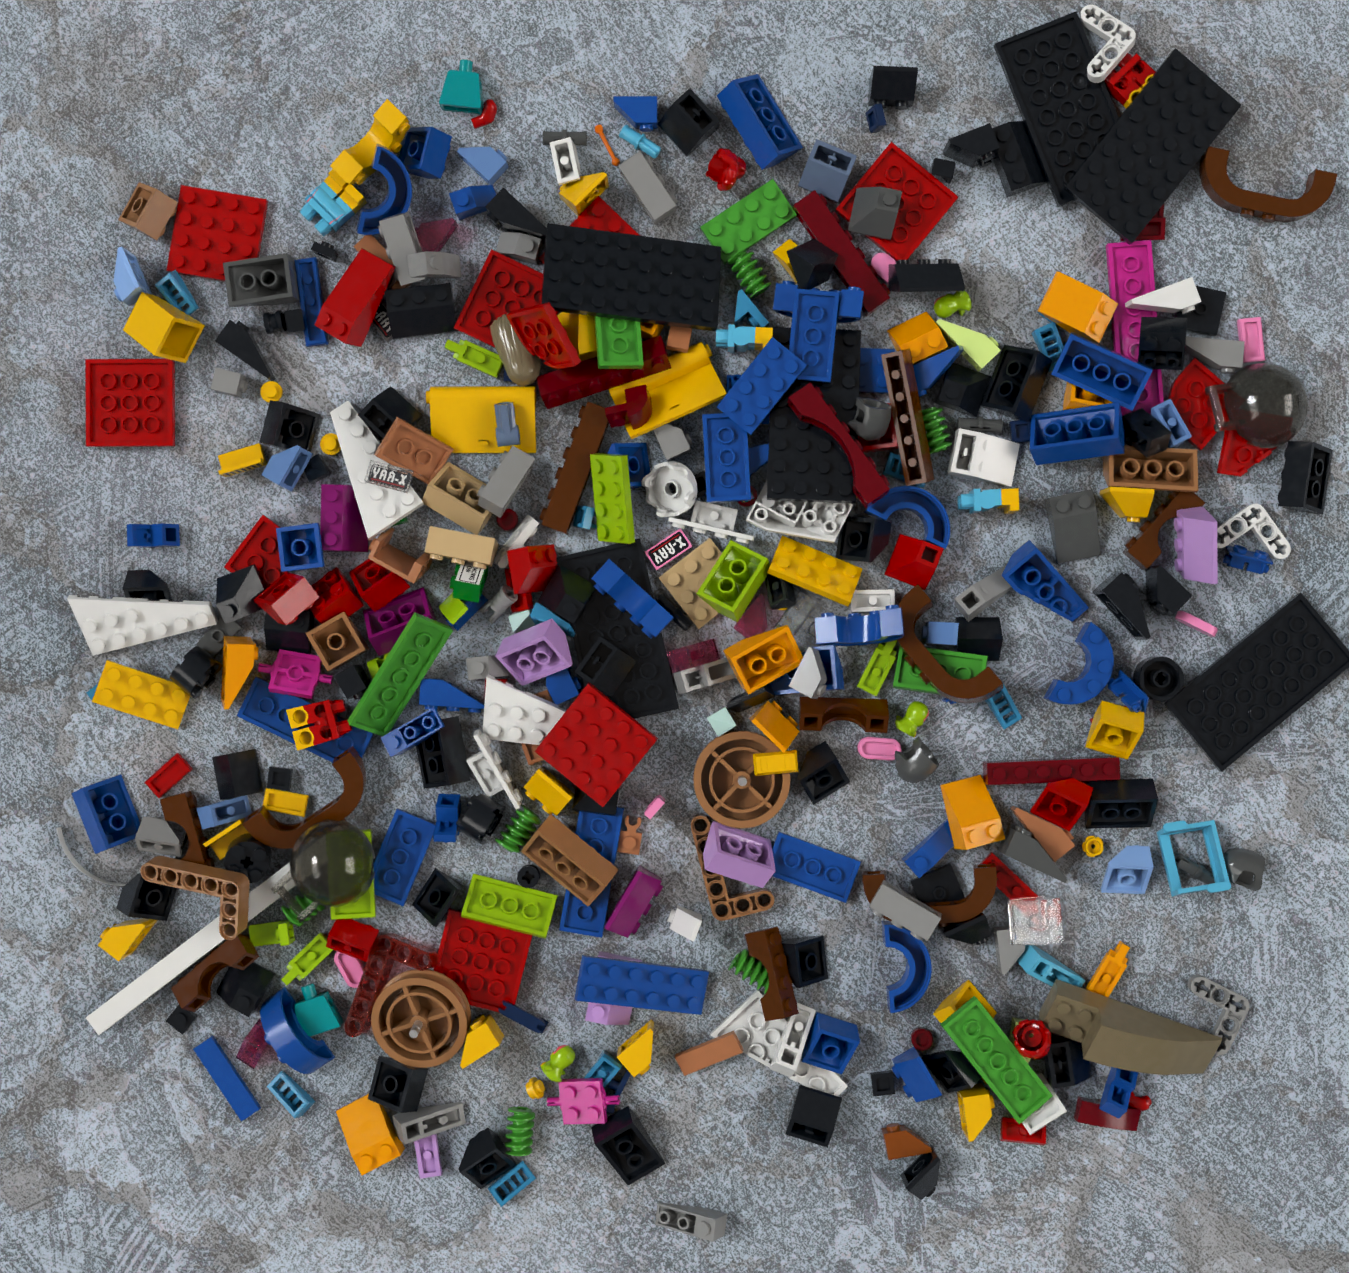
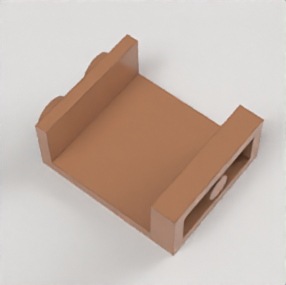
[368,527,433,584]

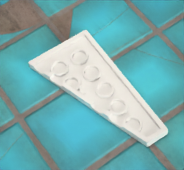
[330,401,424,541]
[67,595,218,656]
[482,674,566,745]
[710,990,848,1096]

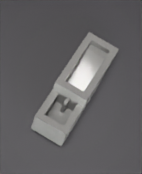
[673,658,736,694]

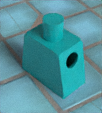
[439,60,483,115]
[295,983,344,1036]

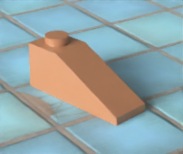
[1010,806,1075,862]

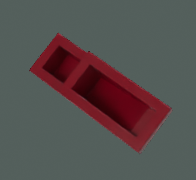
[1074,1096,1141,1131]

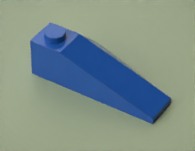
[1002,540,1089,622]
[770,645,845,696]

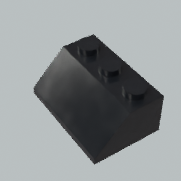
[992,121,1048,198]
[888,259,965,292]
[385,283,458,340]
[981,345,1052,422]
[1278,441,1333,514]
[416,716,471,789]
[1084,778,1158,829]

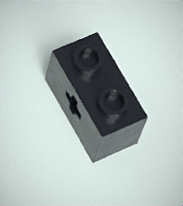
[1122,408,1172,458]
[334,665,371,700]

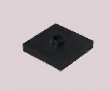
[1174,286,1226,336]
[910,863,965,903]

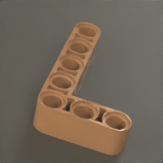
[691,814,774,921]
[140,856,250,940]

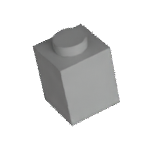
[211,368,248,398]

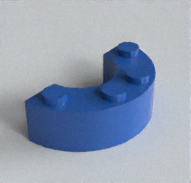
[356,144,412,235]
[773,281,864,323]
[864,486,950,550]
[591,559,674,639]
[815,605,904,646]
[1043,622,1114,705]
[881,921,932,1013]
[259,987,335,1074]

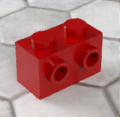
[326,918,379,962]

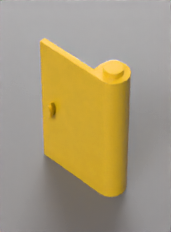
[608,341,727,440]
[426,386,536,453]

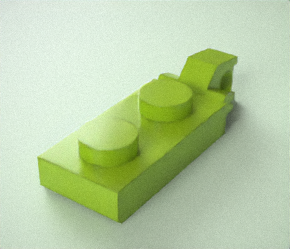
[444,339,503,379]
[856,640,897,696]
[281,932,333,985]

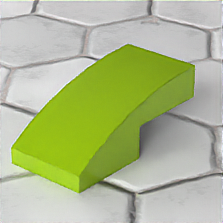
[439,592,468,625]

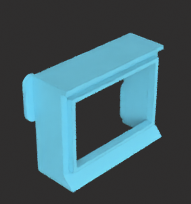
[1156,820,1231,897]

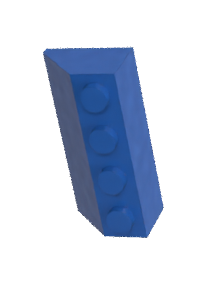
[717,74,803,170]
[1051,332,1153,411]
[1030,402,1125,465]

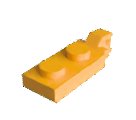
[1085,941,1130,997]

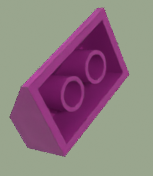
[320,484,369,552]
[363,587,437,656]
[604,865,663,938]

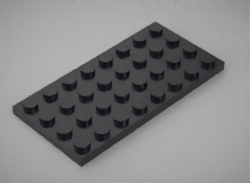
[994,12,1119,207]
[1063,48,1242,245]
[541,223,721,331]
[767,327,861,503]
[557,538,679,719]
[1164,593,1349,772]

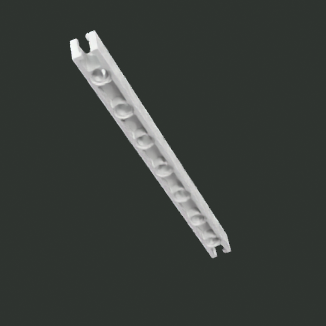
[86,823,348,1035]

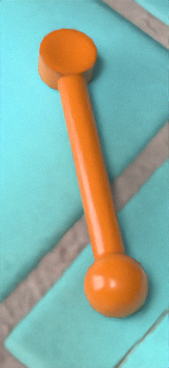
[595,125,620,166]

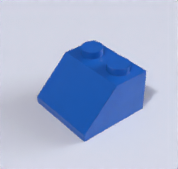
[399,127,452,179]
[276,523,325,572]
[801,1012,860,1074]
[891,1047,942,1102]

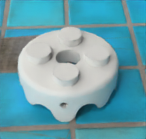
[642,461,698,517]

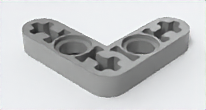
[1188,975,1250,1055]

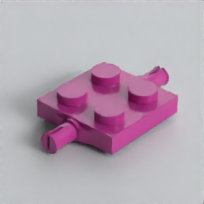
[258,649,333,699]
[547,1078,620,1125]

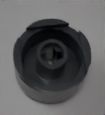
[170,646,223,699]
[1133,657,1184,701]
[456,793,505,845]
[224,833,272,883]

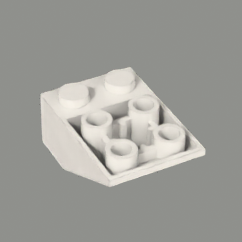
[947,428,1020,487]

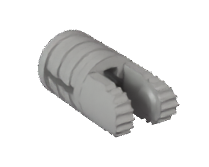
[479,585,518,624]

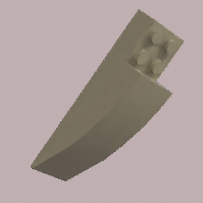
[1039,979,1222,1075]

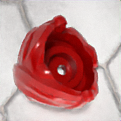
[706,148,746,191]
[1012,1019,1051,1059]

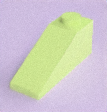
[935,319,1001,372]

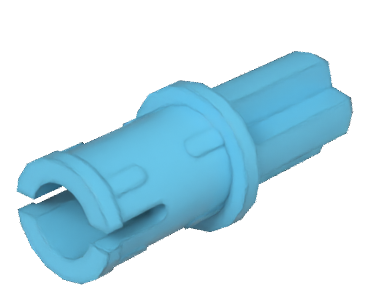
[619,125,661,158]

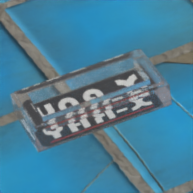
[364,460,414,493]

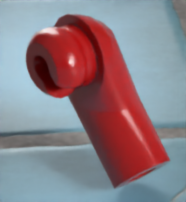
[471,99,497,129]
[1128,1091,1152,1111]

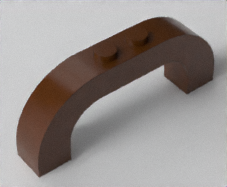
[1199,146,1337,223]
[898,584,1004,704]
[242,746,366,849]
[862,863,997,927]

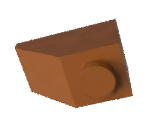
[881,1123,932,1160]

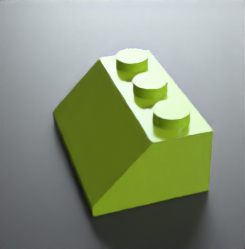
[696,540,770,623]

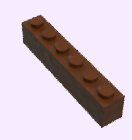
[881,349,935,486]
[540,401,609,535]

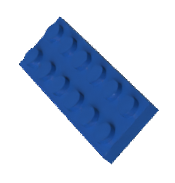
[237,677,374,763]
[559,806,624,938]
[574,955,709,1015]

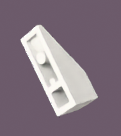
[1125,277,1201,314]
[770,1003,816,1077]

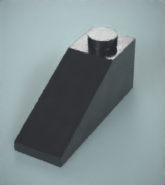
[215,320,276,381]

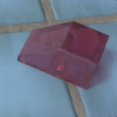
[415,218,458,252]
[733,594,767,638]
[667,638,720,673]
[236,1019,269,1069]

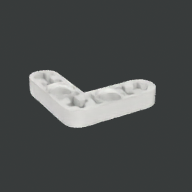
[1080,5,1136,83]
[1217,504,1291,559]

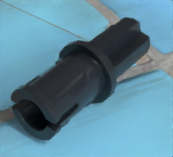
[655,593,693,631]

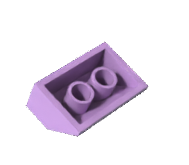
[1174,506,1218,584]
[495,618,573,686]
[703,821,776,888]
[585,951,642,1025]

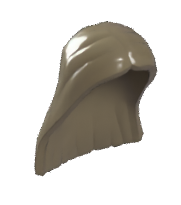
[490,312,541,386]

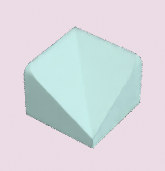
[508,610,535,633]
[707,707,737,737]

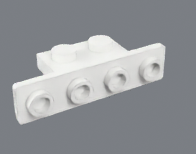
[668,500,755,544]
[466,729,523,810]

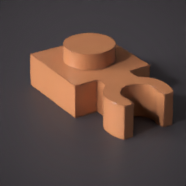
[617,815,642,855]

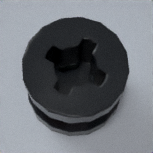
[263,310,286,334]
[517,864,540,888]

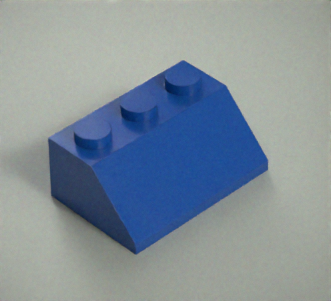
[71,774,140,854]

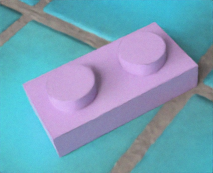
[414,1134,443,1179]

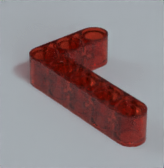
[344,933,439,1037]

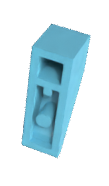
[1017,943,1086,988]

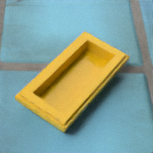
[753,750,799,776]
[262,788,309,817]

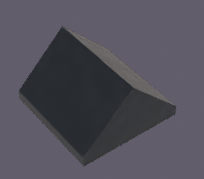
[786,239,838,290]
[955,617,1003,661]
[212,749,263,800]
[412,868,464,927]

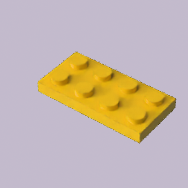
[767,535,862,607]
[92,660,190,729]

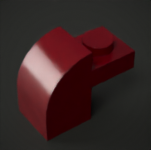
[605,384,652,430]

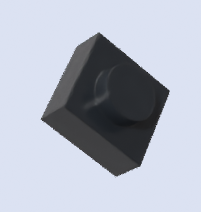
[311,241,339,262]
[267,766,293,791]
[166,1005,198,1035]
[870,1070,895,1097]

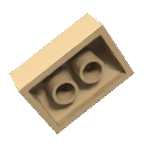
[422,462,493,535]
[424,526,499,569]

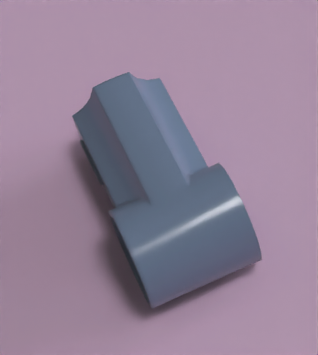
[494,402,520,447]

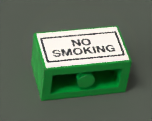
[450,562,489,603]

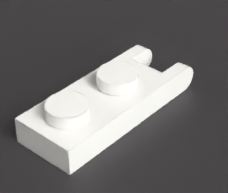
[494,514,539,568]

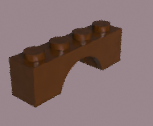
[1122,491,1205,570]
[798,697,889,733]
[160,791,215,867]
[745,926,799,1021]
[171,934,260,1012]

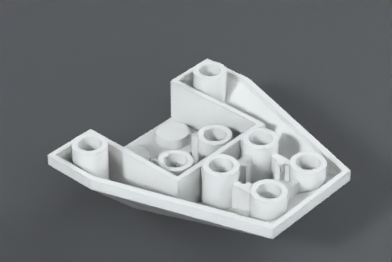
[746,481,853,543]

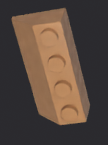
[1103,445,1198,492]
[521,814,619,907]

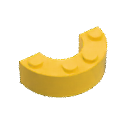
[330,99,410,185]

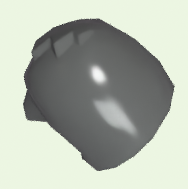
[847,397,891,441]
[895,737,939,783]
[1223,848,1265,891]

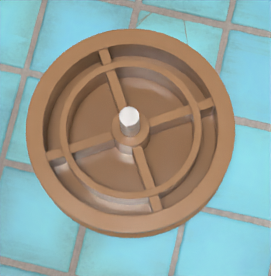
[693,731,790,828]
[371,969,471,1068]

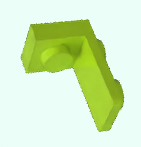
[249,920,295,947]

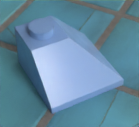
[113,246,152,306]
[1100,845,1154,894]

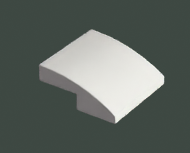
[850,589,895,616]

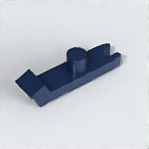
[498,1000,549,1034]
[606,1069,631,1114]

